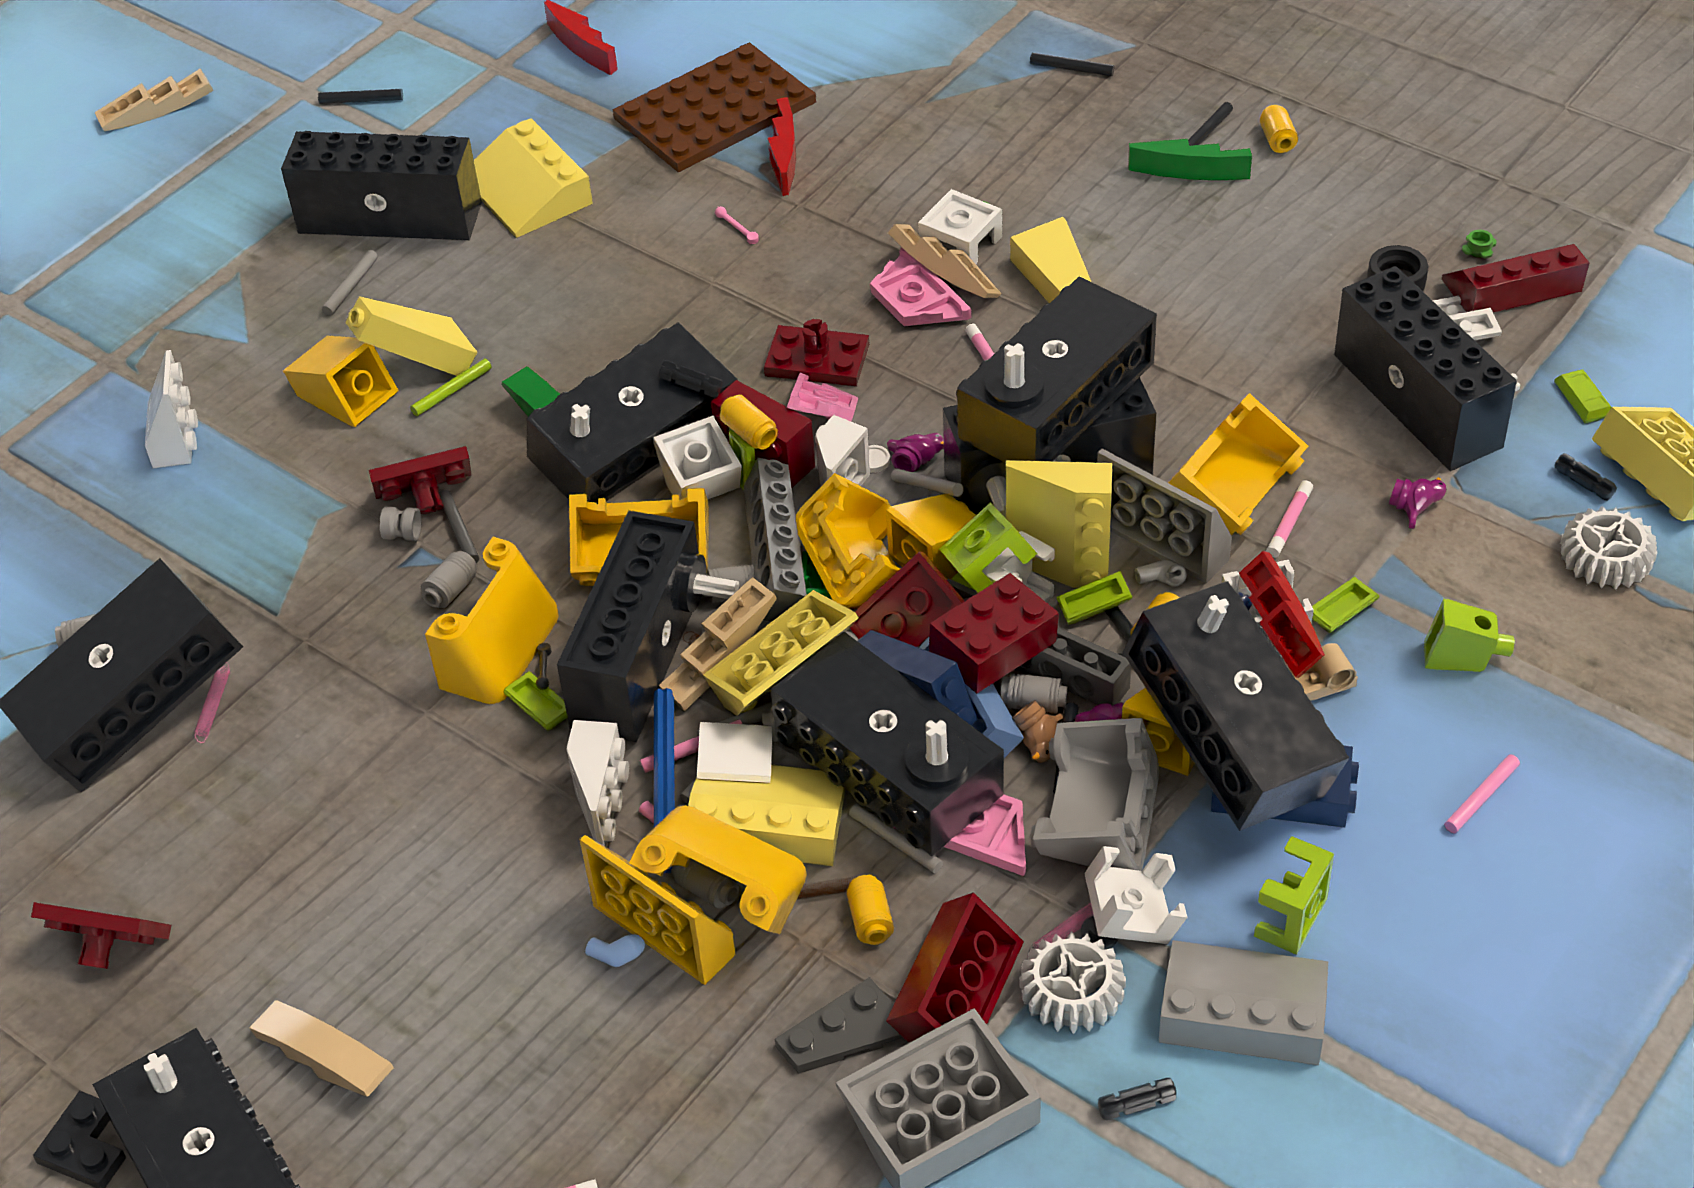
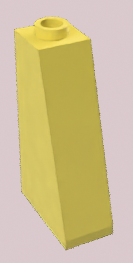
[1010,217,1091,303]
[345,296,478,376]

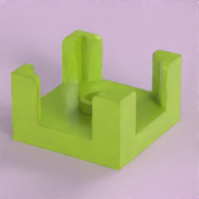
[939,502,1038,593]
[1254,836,1334,955]

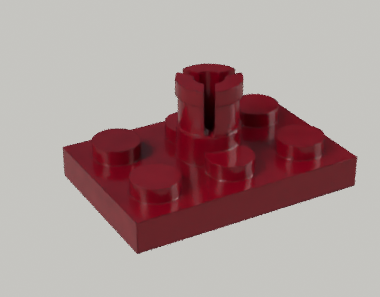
[764,319,870,387]
[368,446,471,514]
[850,551,964,648]
[31,902,172,969]

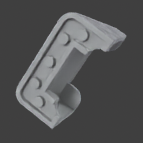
[1030,718,1159,871]

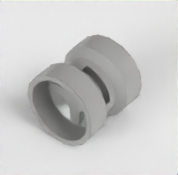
[380,507,421,541]

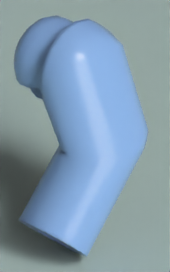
[585,934,645,967]

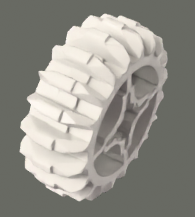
[1560,506,1657,590]
[1019,931,1126,1034]

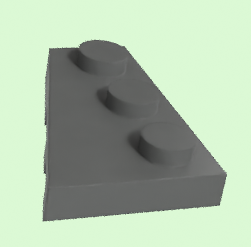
[775,977,907,1074]

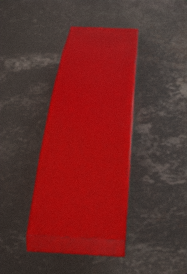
[544,0,618,75]
[767,97,796,196]
[1239,551,1325,678]

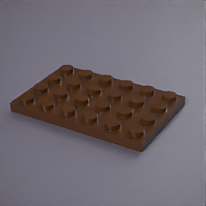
[612,42,817,173]

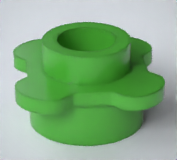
[1462,230,1497,258]

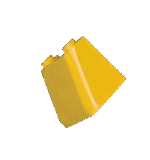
[1168,393,1309,535]
[796,473,901,609]
[569,488,709,586]
[425,537,559,704]
[629,805,807,934]

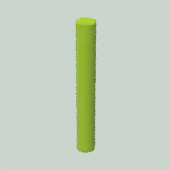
[410,358,492,417]

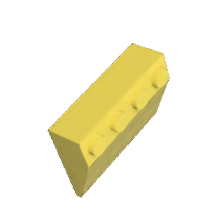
[474,118,593,238]
[1592,407,1694,521]
[1006,460,1112,588]
[703,590,859,716]
[688,765,845,866]

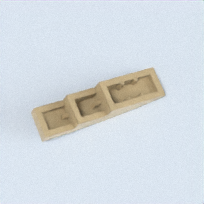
[95,69,214,131]
[888,224,1001,298]
[659,577,777,711]
[249,1000,394,1097]

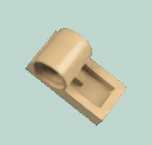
[1289,643,1358,701]

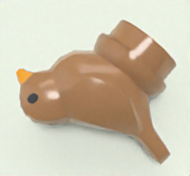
[1012,700,1063,763]

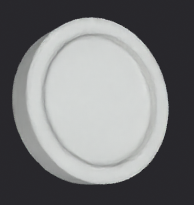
[868,445,890,473]

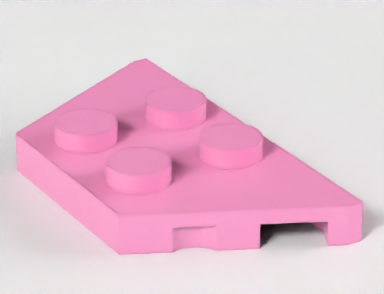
[870,247,972,326]
[787,373,858,421]
[893,795,1026,876]

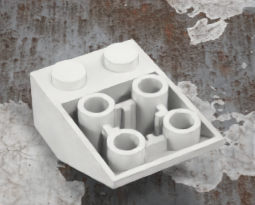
[145,350,198,468]
[567,720,629,848]

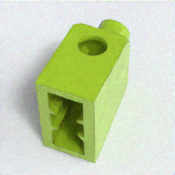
[1424,598,1515,672]

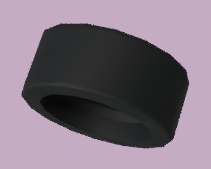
[1367,245,1429,291]

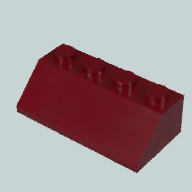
[1441,244,1590,313]
[886,892,1024,1043]

